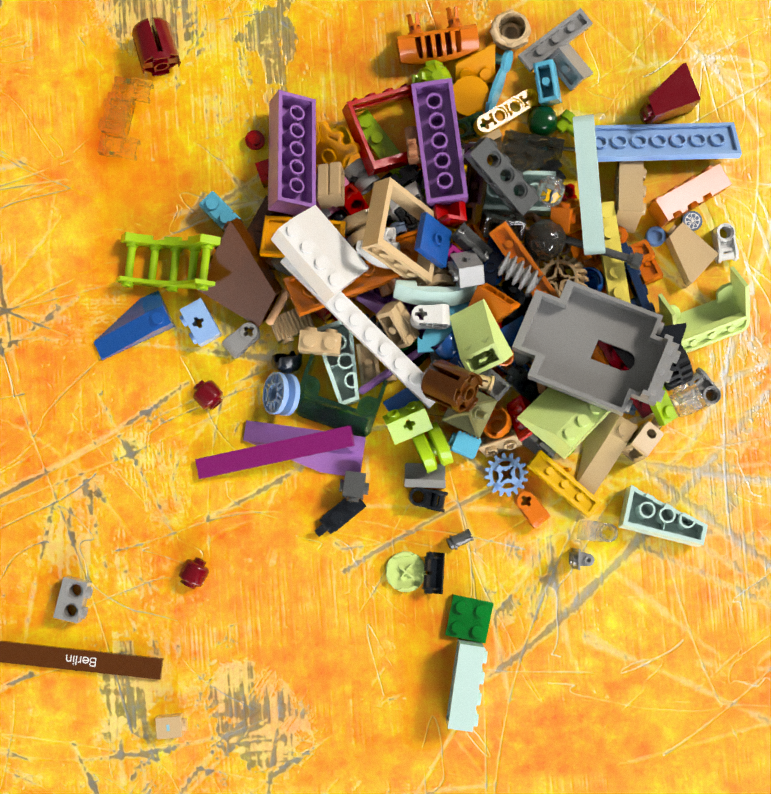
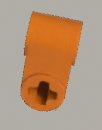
[514,490,551,529]

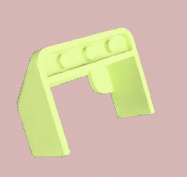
[658,266,750,353]

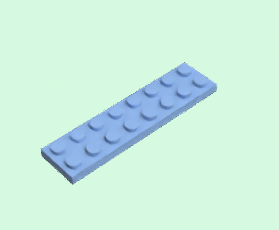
[595,122,742,162]

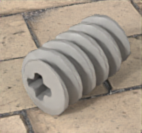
[497,251,544,295]

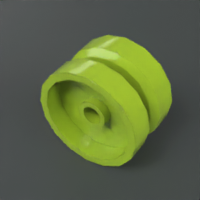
[412,421,454,473]

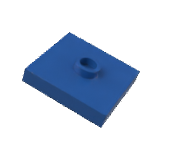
[414,212,452,269]

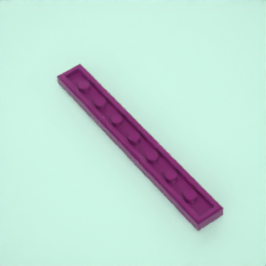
[195,426,355,479]

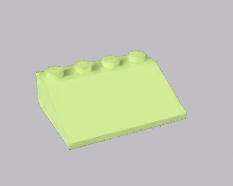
[517,387,610,459]

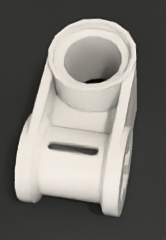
[712,223,739,264]
[410,304,451,329]

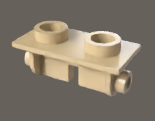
[478,427,523,457]

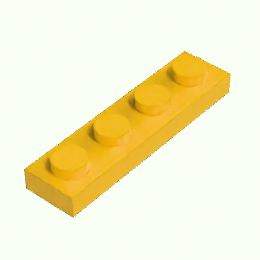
[526,450,601,518]

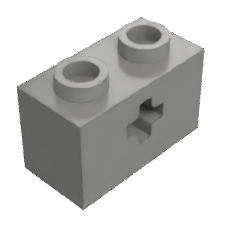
[447,250,485,288]

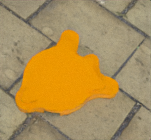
[316,121,360,173]

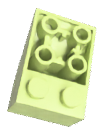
[450,299,513,374]

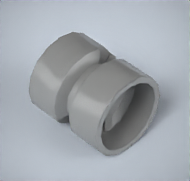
[344,158,380,195]

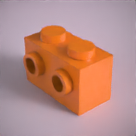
[550,198,582,234]

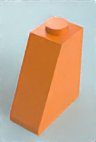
[468,283,520,324]

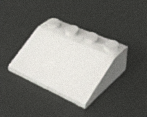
[271,205,370,303]

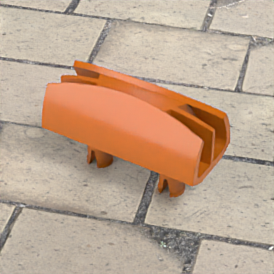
[396,6,479,65]

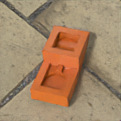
[628,239,663,285]

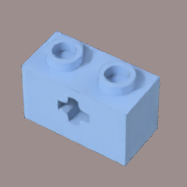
[179,298,223,347]

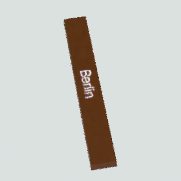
[0,641,164,680]

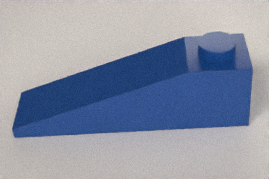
[94,290,175,360]

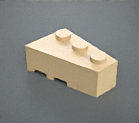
[614,161,647,233]

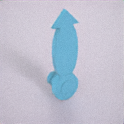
[485,50,513,113]
[417,302,470,354]

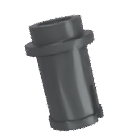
[446,529,474,550]

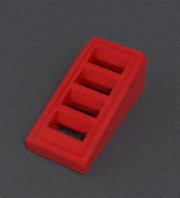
[506,395,533,442]

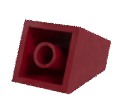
[639,62,701,124]

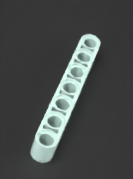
[573,114,606,256]

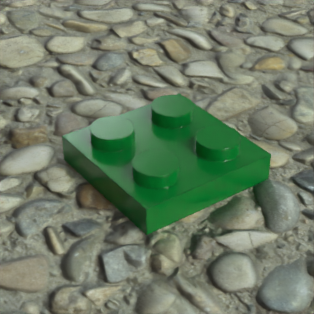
[445,594,494,644]

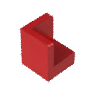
[433,200,467,228]

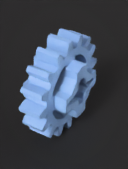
[484,453,528,497]

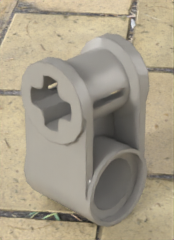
[222,322,261,359]
[684,367,721,406]

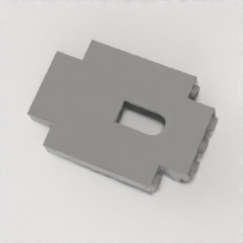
[512,280,681,416]

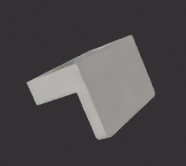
[547,44,593,91]
[404,463,446,488]

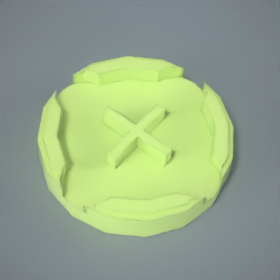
[386,551,426,592]

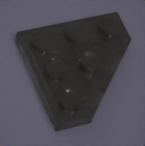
[500,130,565,176]

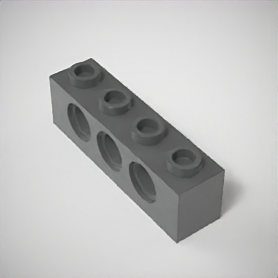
[463,137,540,216]

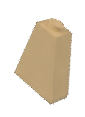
[665,222,719,287]

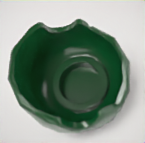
[527,105,557,139]

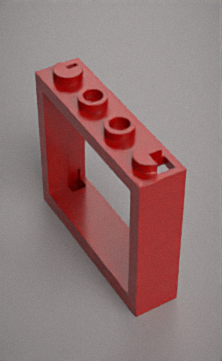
[342,83,415,177]

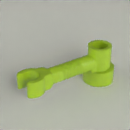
[557,109,575,137]

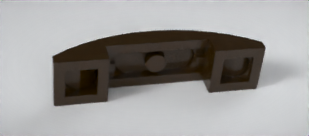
[460,143,487,225]

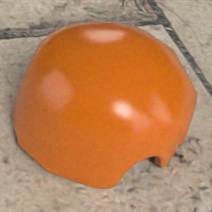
[483,407,512,439]

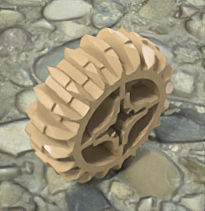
[540,255,589,296]

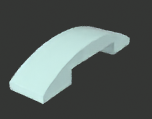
[393,280,477,306]

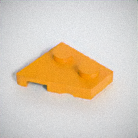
[455,42,495,83]

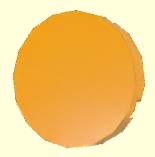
[453,75,489,116]

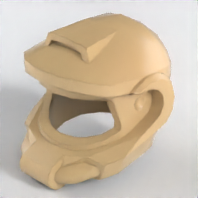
[489,9,531,51]

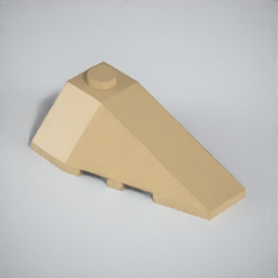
[576,412,638,495]

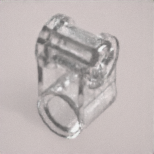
[577,519,618,542]

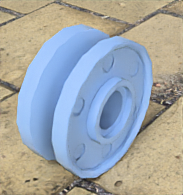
[262,372,300,416]

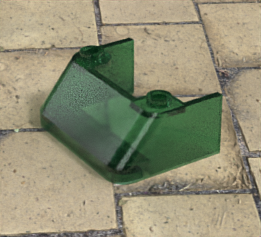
[295,354,388,437]

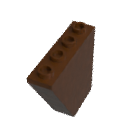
[198,218,282,327]

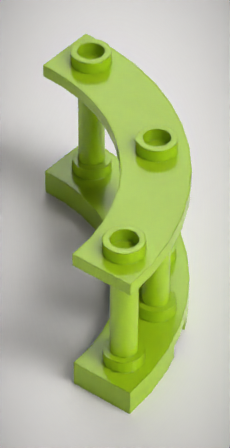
[116,232,221,292]

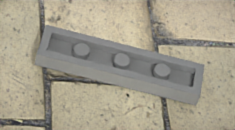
[518,8,593,72]

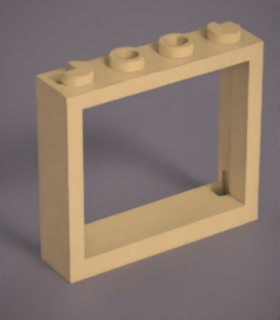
[362,177,435,286]

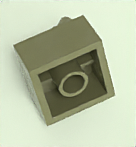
[442,391,498,438]

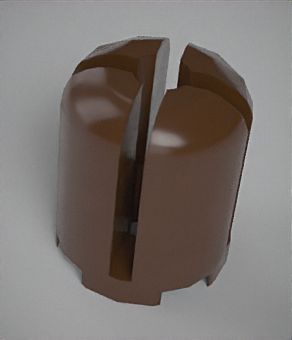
[421,359,483,413]

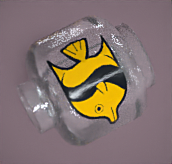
[536,175,565,208]

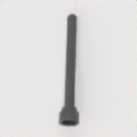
[547,231,644,270]

